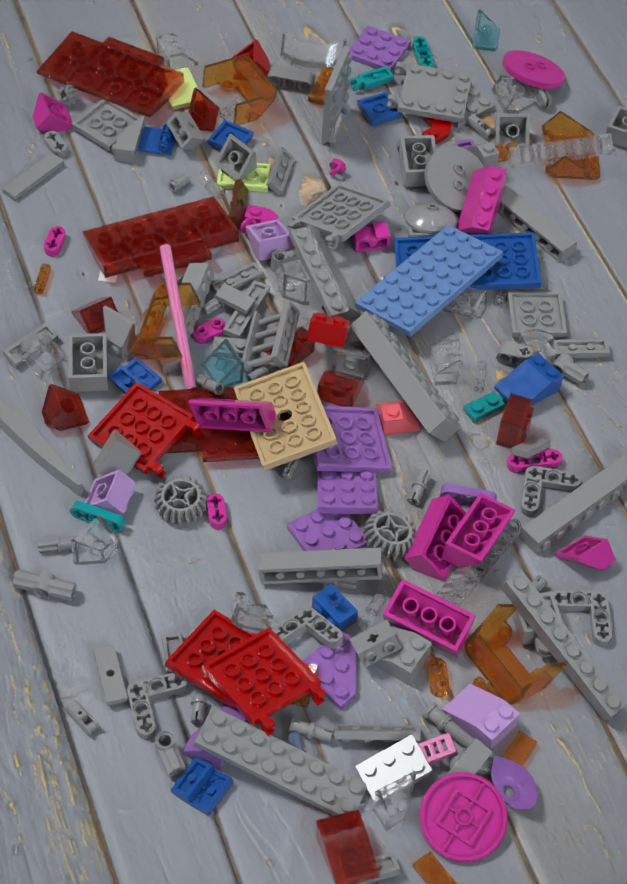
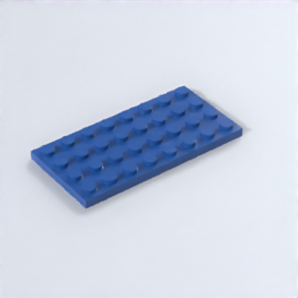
[394,232,542,291]

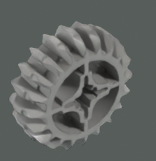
[154,476,208,525]
[363,509,417,560]

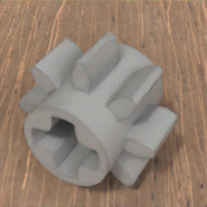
[58,85,78,106]

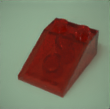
[316,810,380,884]

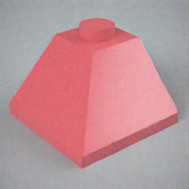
[376,400,420,435]

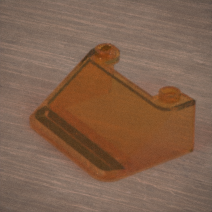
[542,111,600,180]

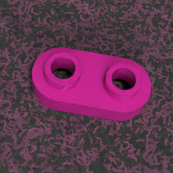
[192,318,226,344]

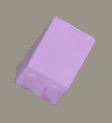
[442,684,520,750]

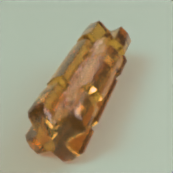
[34,263,51,294]
[472,676,509,703]

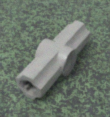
[12,569,77,601]

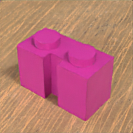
[351,221,391,253]

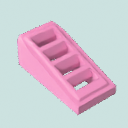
[418,733,458,766]

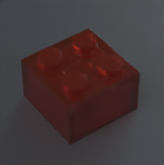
[496,393,534,449]

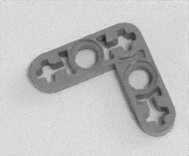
[520,466,581,516]
[553,590,612,647]
[272,607,344,649]
[127,672,187,740]

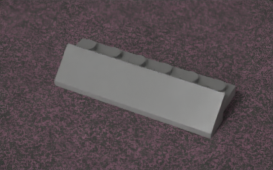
[288,223,361,320]

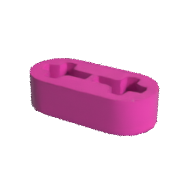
[44,226,66,256]
[207,493,227,530]

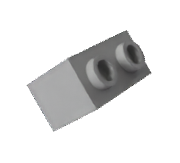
[166,111,205,150]
[350,619,402,668]

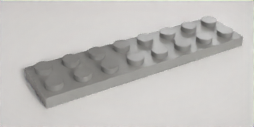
[193,706,367,824]

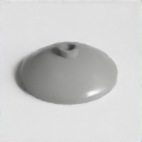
[405,202,457,234]

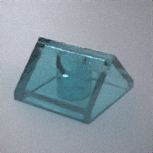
[472,9,500,52]
[201,339,244,388]

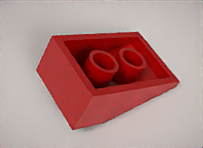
[307,313,352,348]

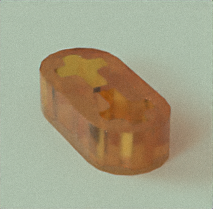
[427,657,449,697]

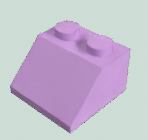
[246,219,292,261]
[85,469,136,515]

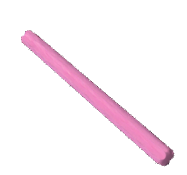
[160,244,196,390]

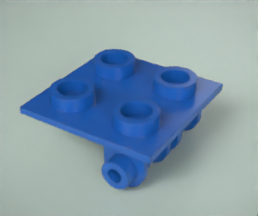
[138,123,176,155]

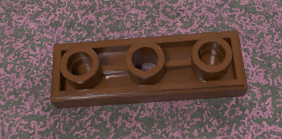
[228,179,249,229]

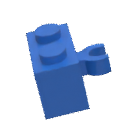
[312,584,358,631]

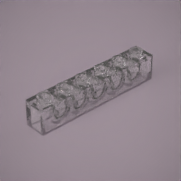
[508,133,613,169]

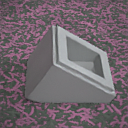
[158,355,181,374]

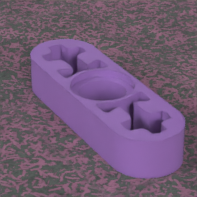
[440,484,497,506]

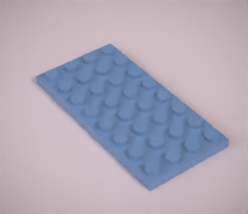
[355,225,503,337]

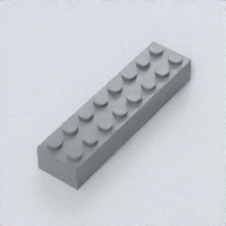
[350,311,461,442]

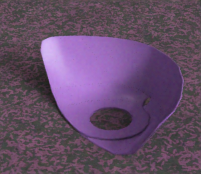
[491,757,537,810]

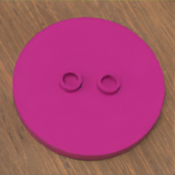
[502,50,565,89]
[419,772,508,863]

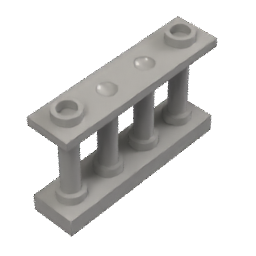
[240,300,300,374]

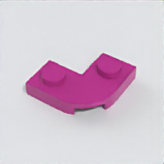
[244,204,278,223]

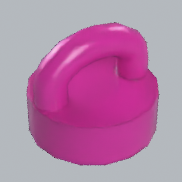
[329,158,347,176]
[240,217,258,237]

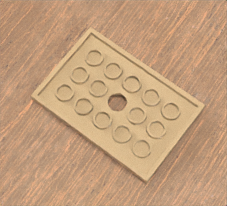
[233,362,338,471]

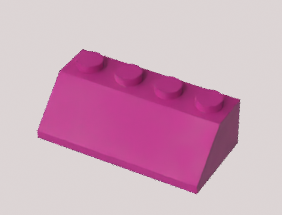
[457,166,507,235]
[188,398,276,432]
[442,493,516,567]
[404,495,466,581]
[383,579,476,657]

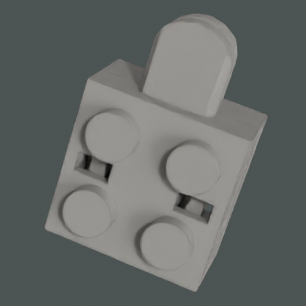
[510,591,563,657]

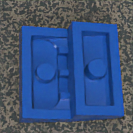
[108,356,163,393]
[170,757,234,816]

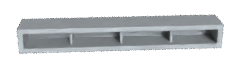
[519,453,627,554]
[501,571,627,722]

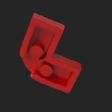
[422,117,451,144]

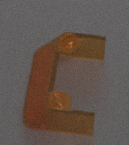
[202,55,277,125]
[131,282,201,360]
[464,604,566,705]

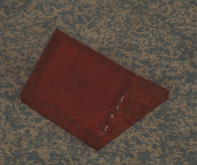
[188,87,219,132]
[71,296,118,334]

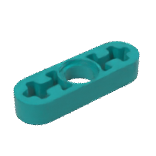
[412,36,434,68]
[70,501,126,532]

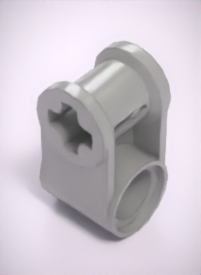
[496,340,533,367]

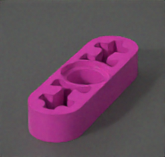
[507,449,562,473]

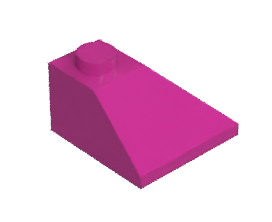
[32,92,73,132]
[555,536,616,570]

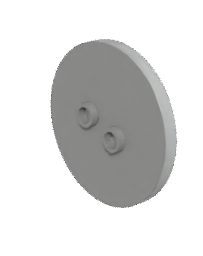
[424,146,484,212]

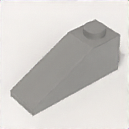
[112,116,145,164]

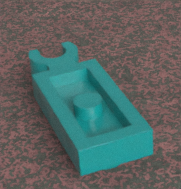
[349,66,394,91]
[463,391,509,423]

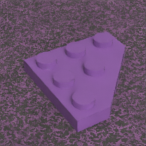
[303,629,356,710]

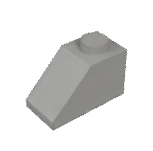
[467,142,499,167]

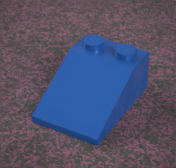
[494,353,564,412]

